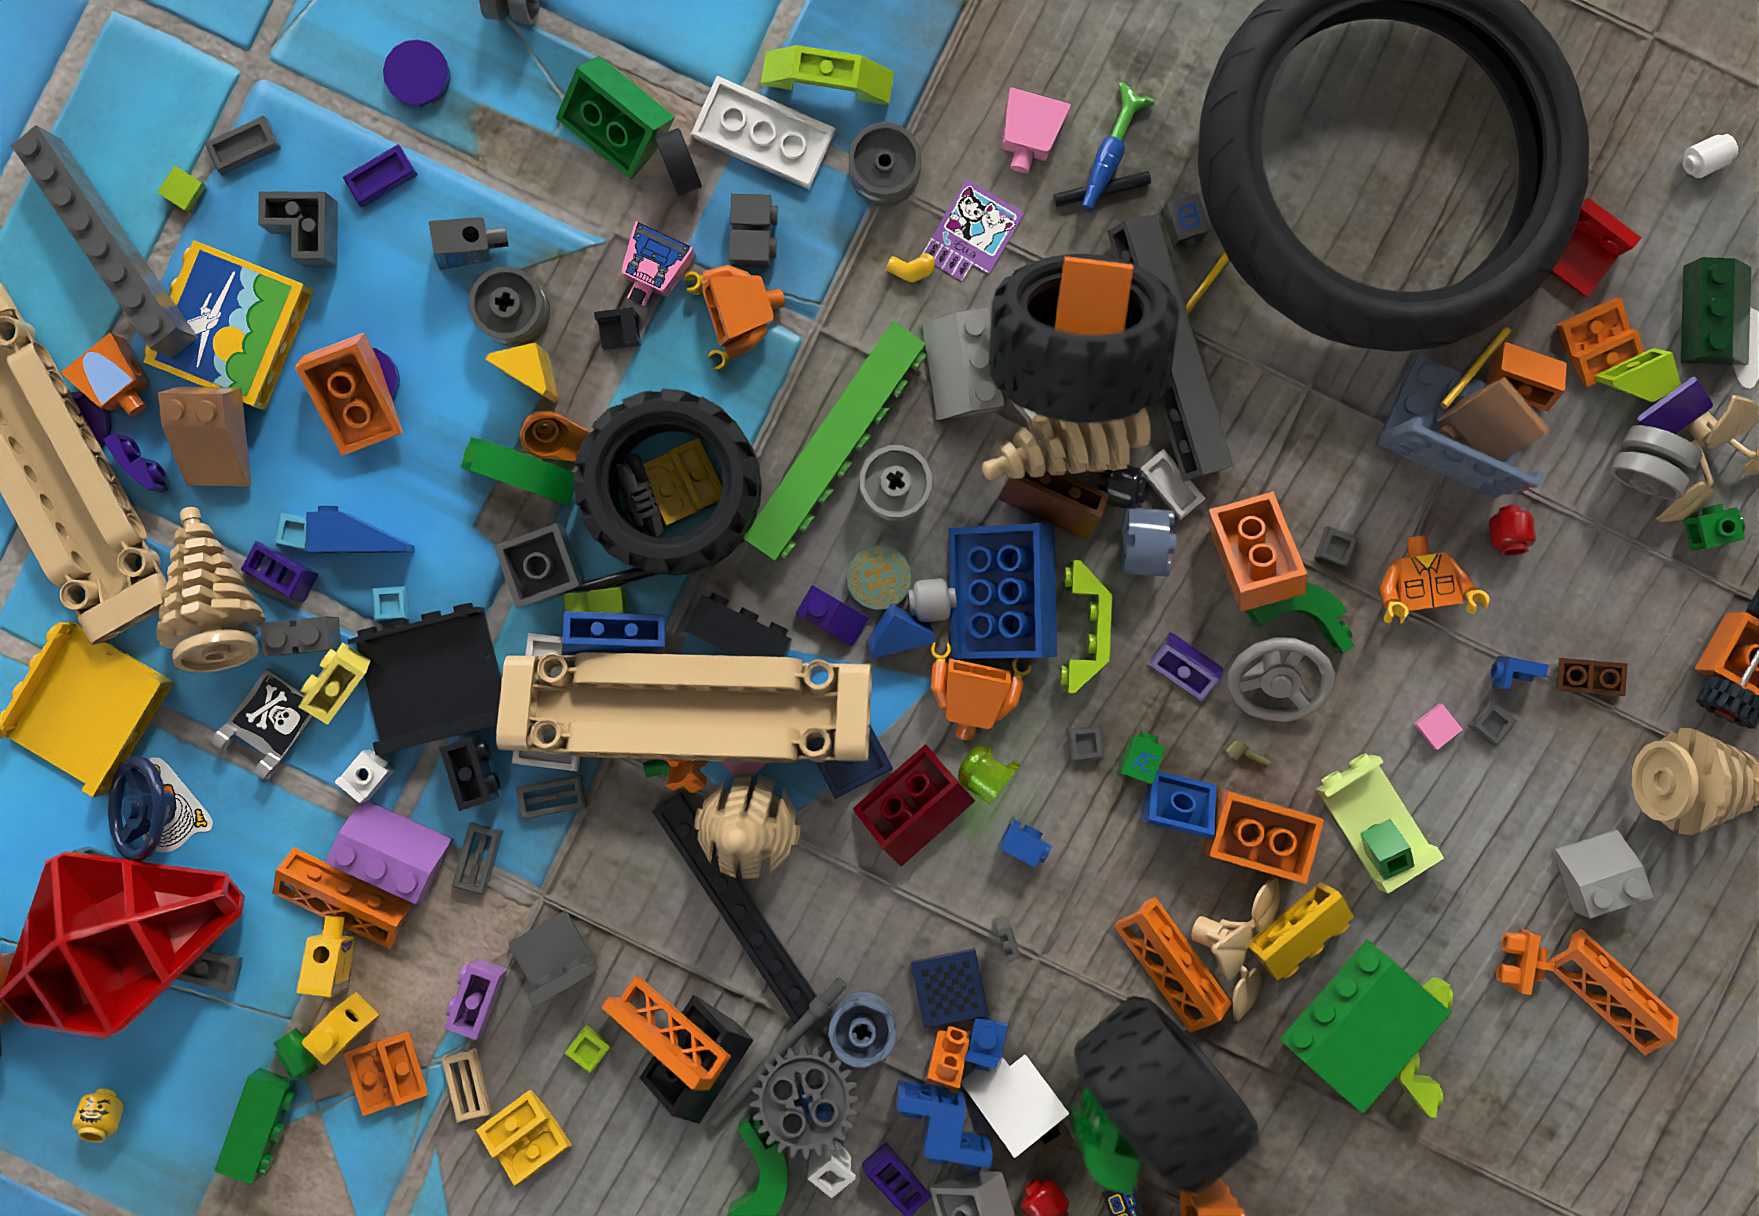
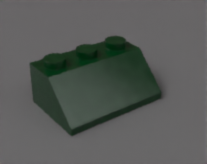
[1681,257,1751,365]

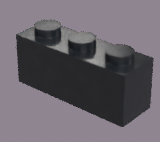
[685,592,792,657]

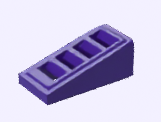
[241,541,318,602]
[862,1143,932,1216]

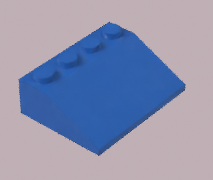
[949,523,1057,659]

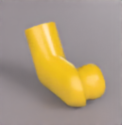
[885,253,935,283]

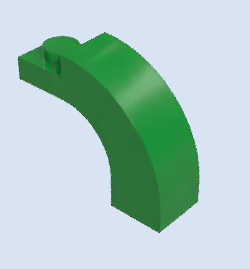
[460,437,575,506]
[1245,582,1354,653]
[727,1112,789,1216]

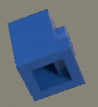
[998,817,1052,867]

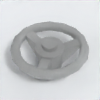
[1227,638,1335,722]

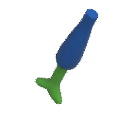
[1081,82,1155,212]

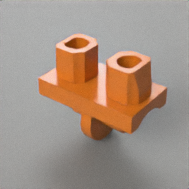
[664,759,709,793]
[1496,929,1556,995]
[925,1026,970,1094]

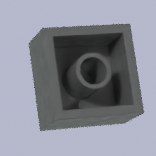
[494,523,585,609]

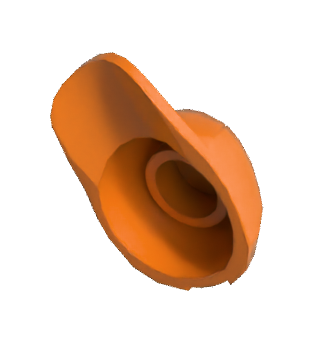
[520,411,590,462]

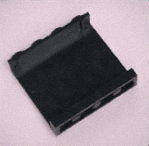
[347,603,502,755]

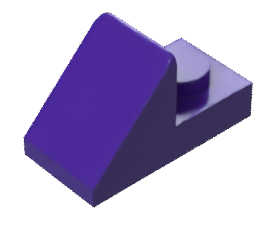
[796,585,869,646]

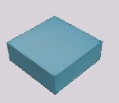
[274,512,306,551]
[372,586,410,621]

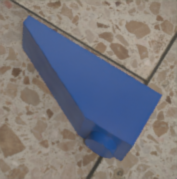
[306,506,415,553]

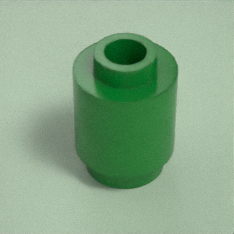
[273,1028,319,1080]

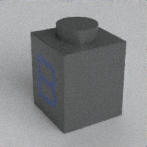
[1161,193,1210,249]

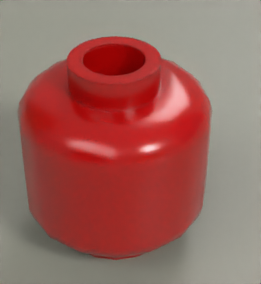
[1488,505,1536,556]
[1020,1178,1070,1216]

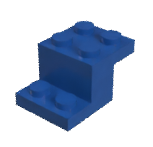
[896,1080,993,1171]

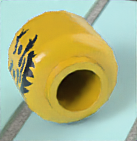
[72,1089,124,1143]

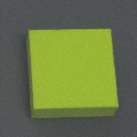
[157,166,206,213]
[564,1025,612,1073]

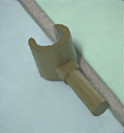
[1223,738,1270,767]

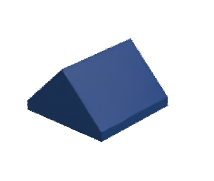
[1140,771,1216,839]

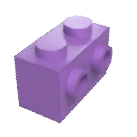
[445,958,508,1040]

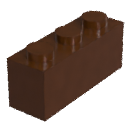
[998,469,1110,540]

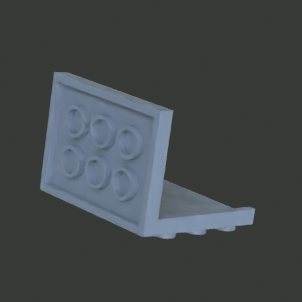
[1376,353,1545,498]

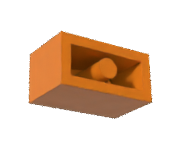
[1486,341,1567,412]

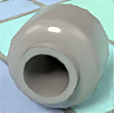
[908,578,957,623]

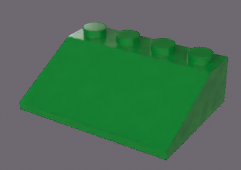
[1279,939,1452,1114]

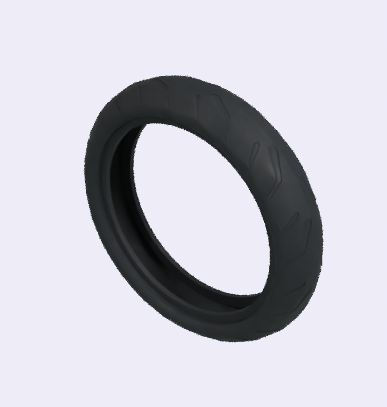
[1198,0,1589,352]

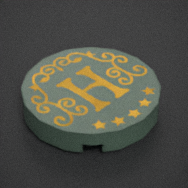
[847,545,912,610]

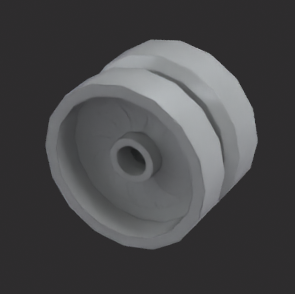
[1609,425,1703,500]
[860,445,932,520]

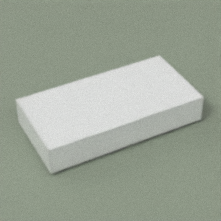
[1141,449,1206,520]

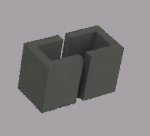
[729,193,778,268]
[260,616,341,656]

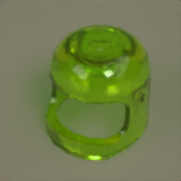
[958,745,1021,804]

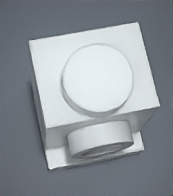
[335,749,394,803]
[808,1140,855,1198]

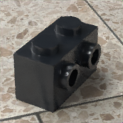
[439,735,501,811]

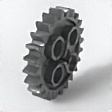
[750,1045,861,1159]

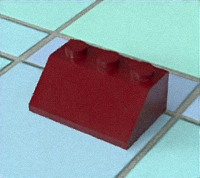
[852,744,975,867]

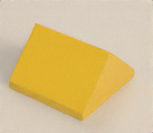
[486,343,559,404]

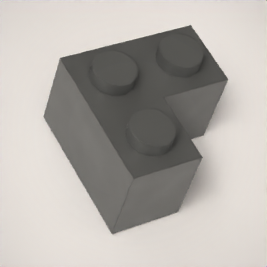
[258,191,338,267]

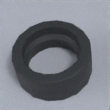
[655,128,702,196]

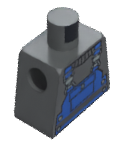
[428,217,509,270]

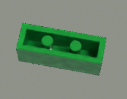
[214,1068,297,1185]

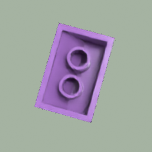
[325,801,453,904]

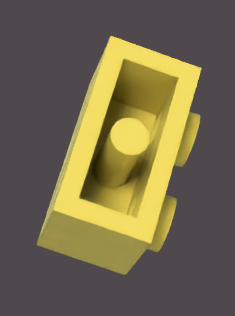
[299,642,371,725]

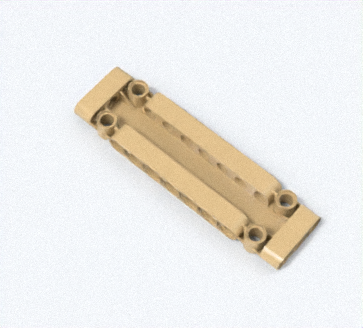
[0,283,167,645]
[496,652,872,763]

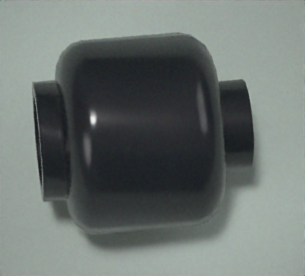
[1098,466,1149,509]

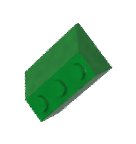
[556,56,675,179]

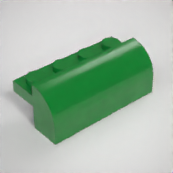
[1069,1088,1141,1195]

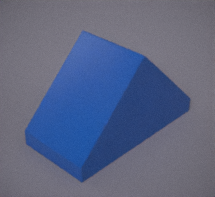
[867,603,936,659]

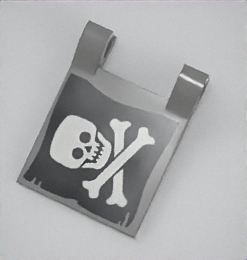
[210,669,314,780]

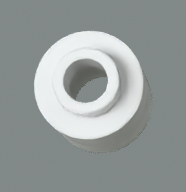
[1682,134,1738,178]

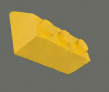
[1248,882,1354,981]

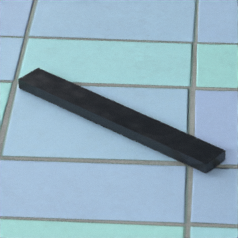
[652,792,817,1024]

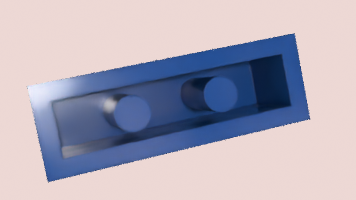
[561,611,665,655]

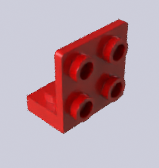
[1551,198,1642,297]

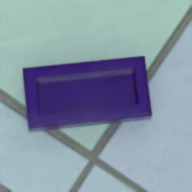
[342,144,418,208]

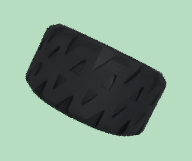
[989,254,1180,423]
[573,389,762,575]
[1074,996,1259,1195]

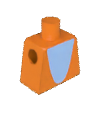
[61,333,149,417]

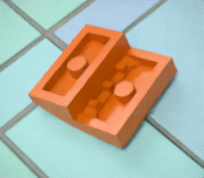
[1556,297,1645,387]
[343,1031,429,1116]

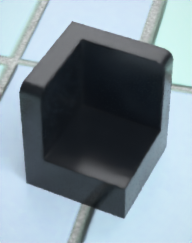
[594,307,641,350]

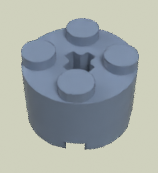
[1120,508,1176,577]
[829,992,896,1068]

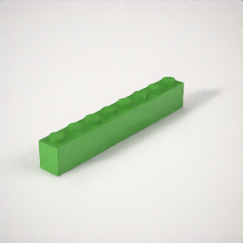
[743,321,927,562]

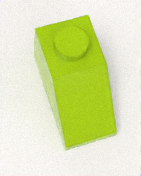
[1594,348,1681,403]

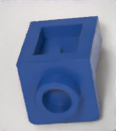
[1490,656,1549,690]
[965,1017,1009,1071]

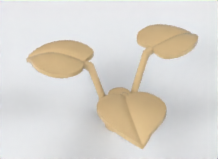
[1655,396,1759,522]
[1191,875,1280,1023]

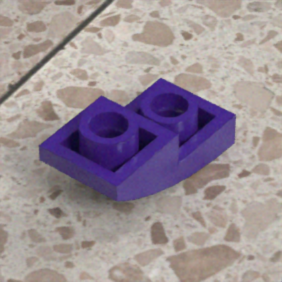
[103,433,168,493]

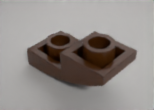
[1556,658,1628,696]

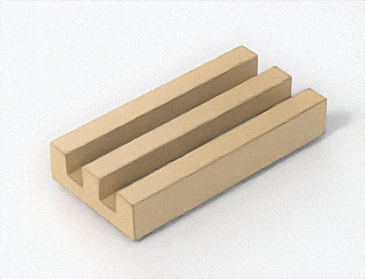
[442,1048,491,1123]

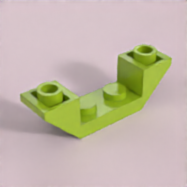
[760,45,894,106]
[1060,560,1112,693]
[1396,977,1453,1118]

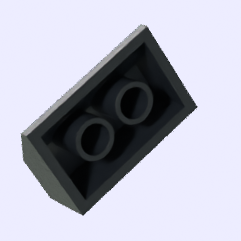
[639,995,754,1124]

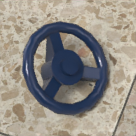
[108,756,175,861]

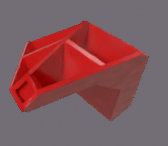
[0,851,245,1039]

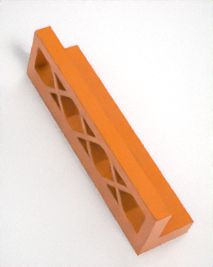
[272,847,412,950]
[1114,896,1232,1033]
[1548,929,1679,1055]
[601,976,732,1090]

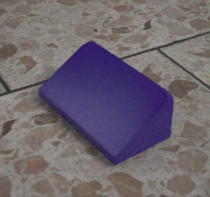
[1637,376,1713,434]
[1148,632,1223,701]

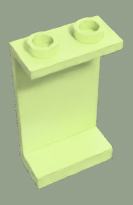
[1316,753,1444,894]

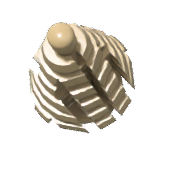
[982,408,1151,481]
[157,507,265,673]
[1632,728,1759,835]
[694,773,800,879]

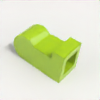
[564,587,628,613]

